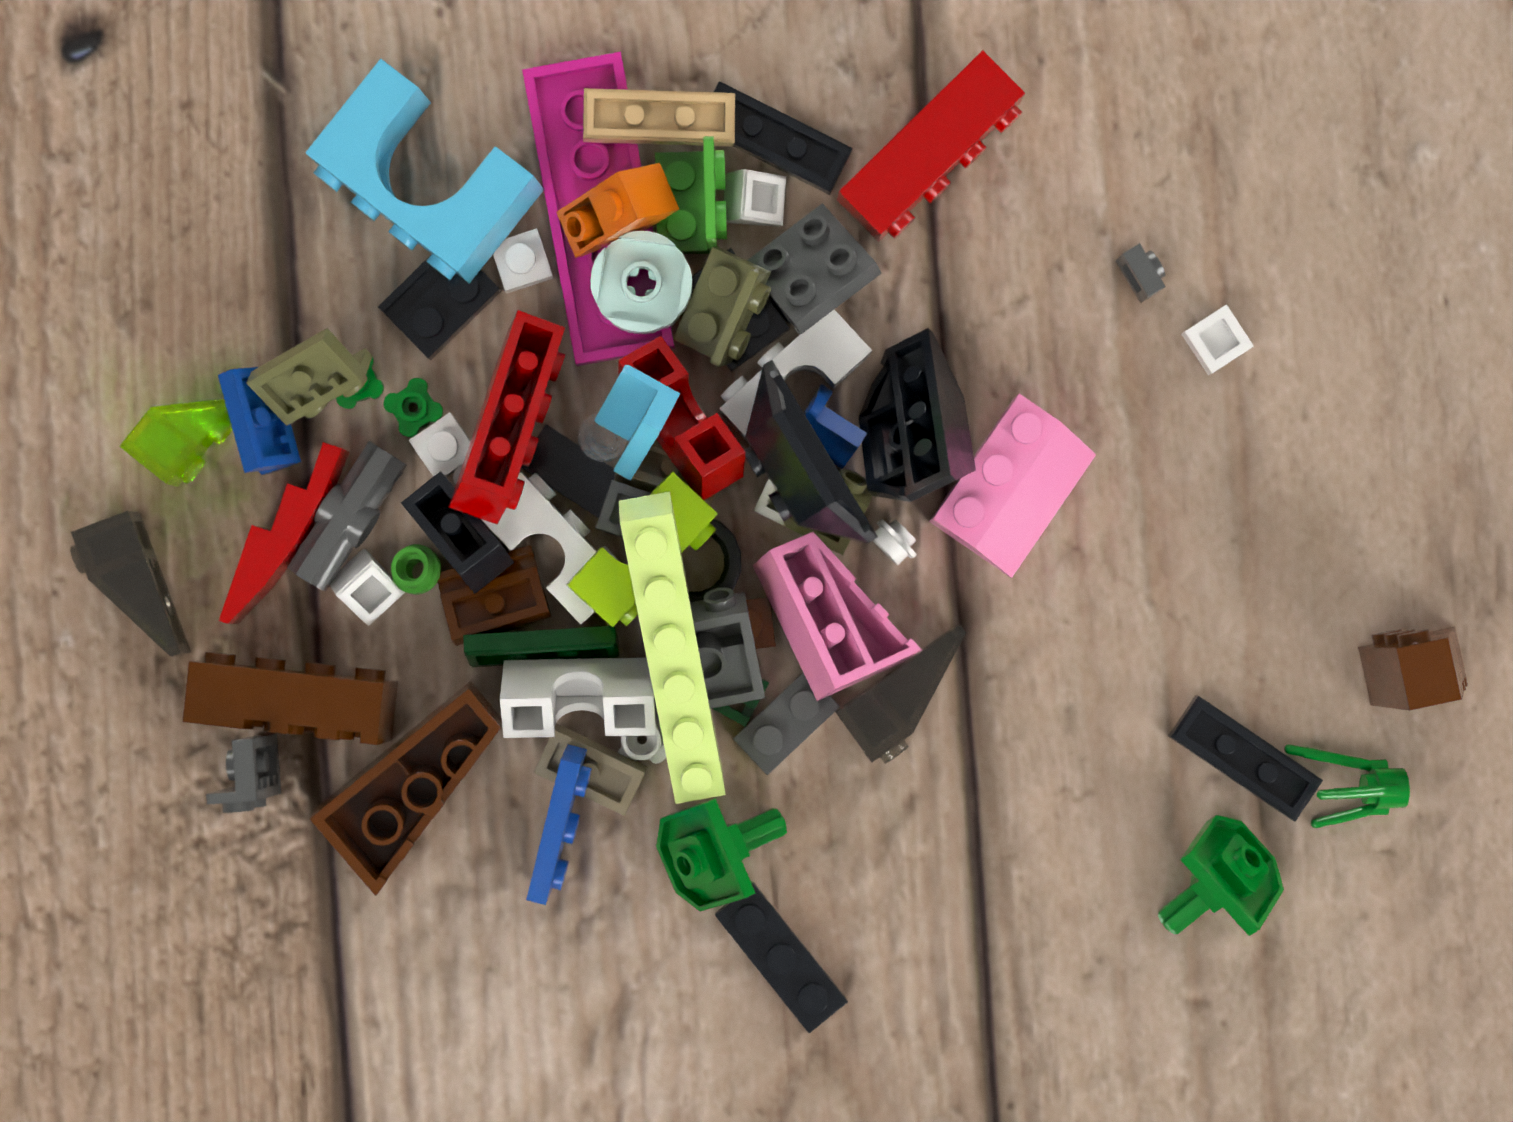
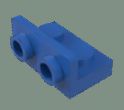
[218,367,301,475]

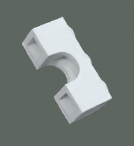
[719,309,872,440]
[481,472,620,624]
[500,658,657,738]

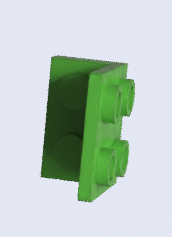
[655,136,727,254]

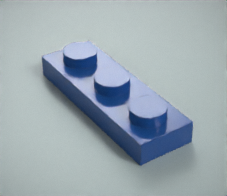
[526,744,592,905]

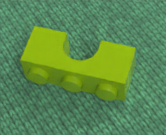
[566,472,718,627]

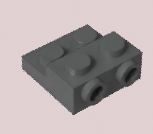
[690,588,765,709]

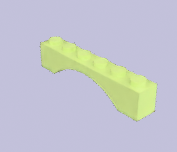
[619,492,726,804]

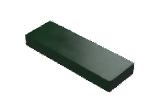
[463,626,619,668]

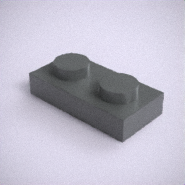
[733,673,840,775]

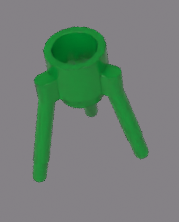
[1284,744,1410,828]

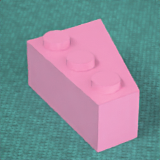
[753,532,922,701]

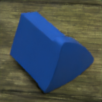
[804,384,867,469]

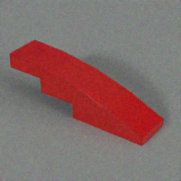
[218,442,350,624]

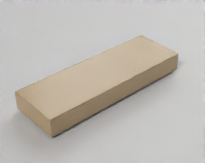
[583,88,735,147]

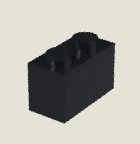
[401,471,514,594]

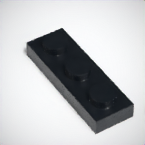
[715,882,848,1033]

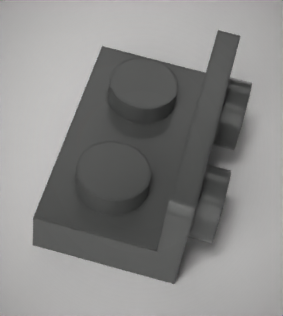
[206,734,281,813]

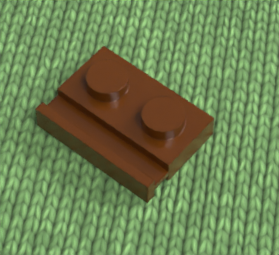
[437,545,552,646]

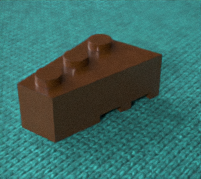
[1358,626,1468,711]

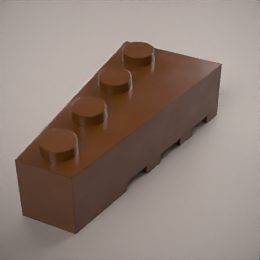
[182,652,398,745]
[310,681,502,896]

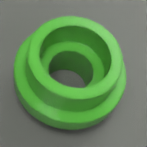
[391,544,441,595]

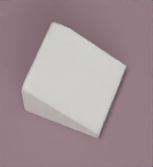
[724,169,786,227]
[330,549,405,626]

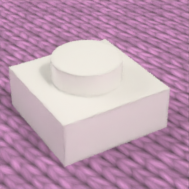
[493,228,554,293]
[1181,304,1254,376]
[409,412,470,478]

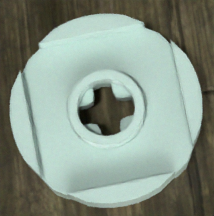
[590,231,693,334]

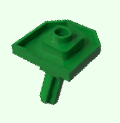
[656,798,787,911]
[1157,815,1284,936]

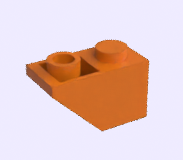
[556,163,680,258]

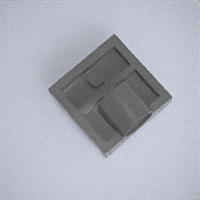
[747,203,882,334]

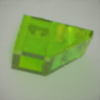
[119,399,233,487]

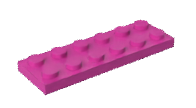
[522,52,675,366]

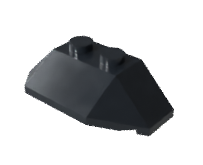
[858,328,976,502]
[745,360,878,544]

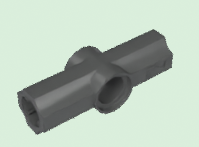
[287,441,407,591]

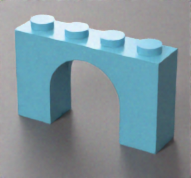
[305,59,545,284]

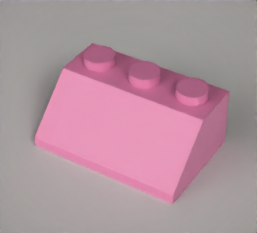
[929,393,1096,578]

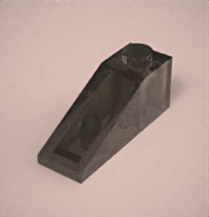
[70,511,192,657]
[835,625,966,764]

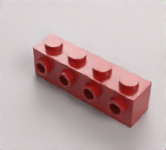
[837,50,1025,242]
[449,310,565,525]

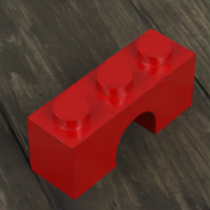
[618,336,746,500]

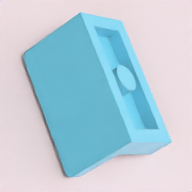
[594,365,680,481]

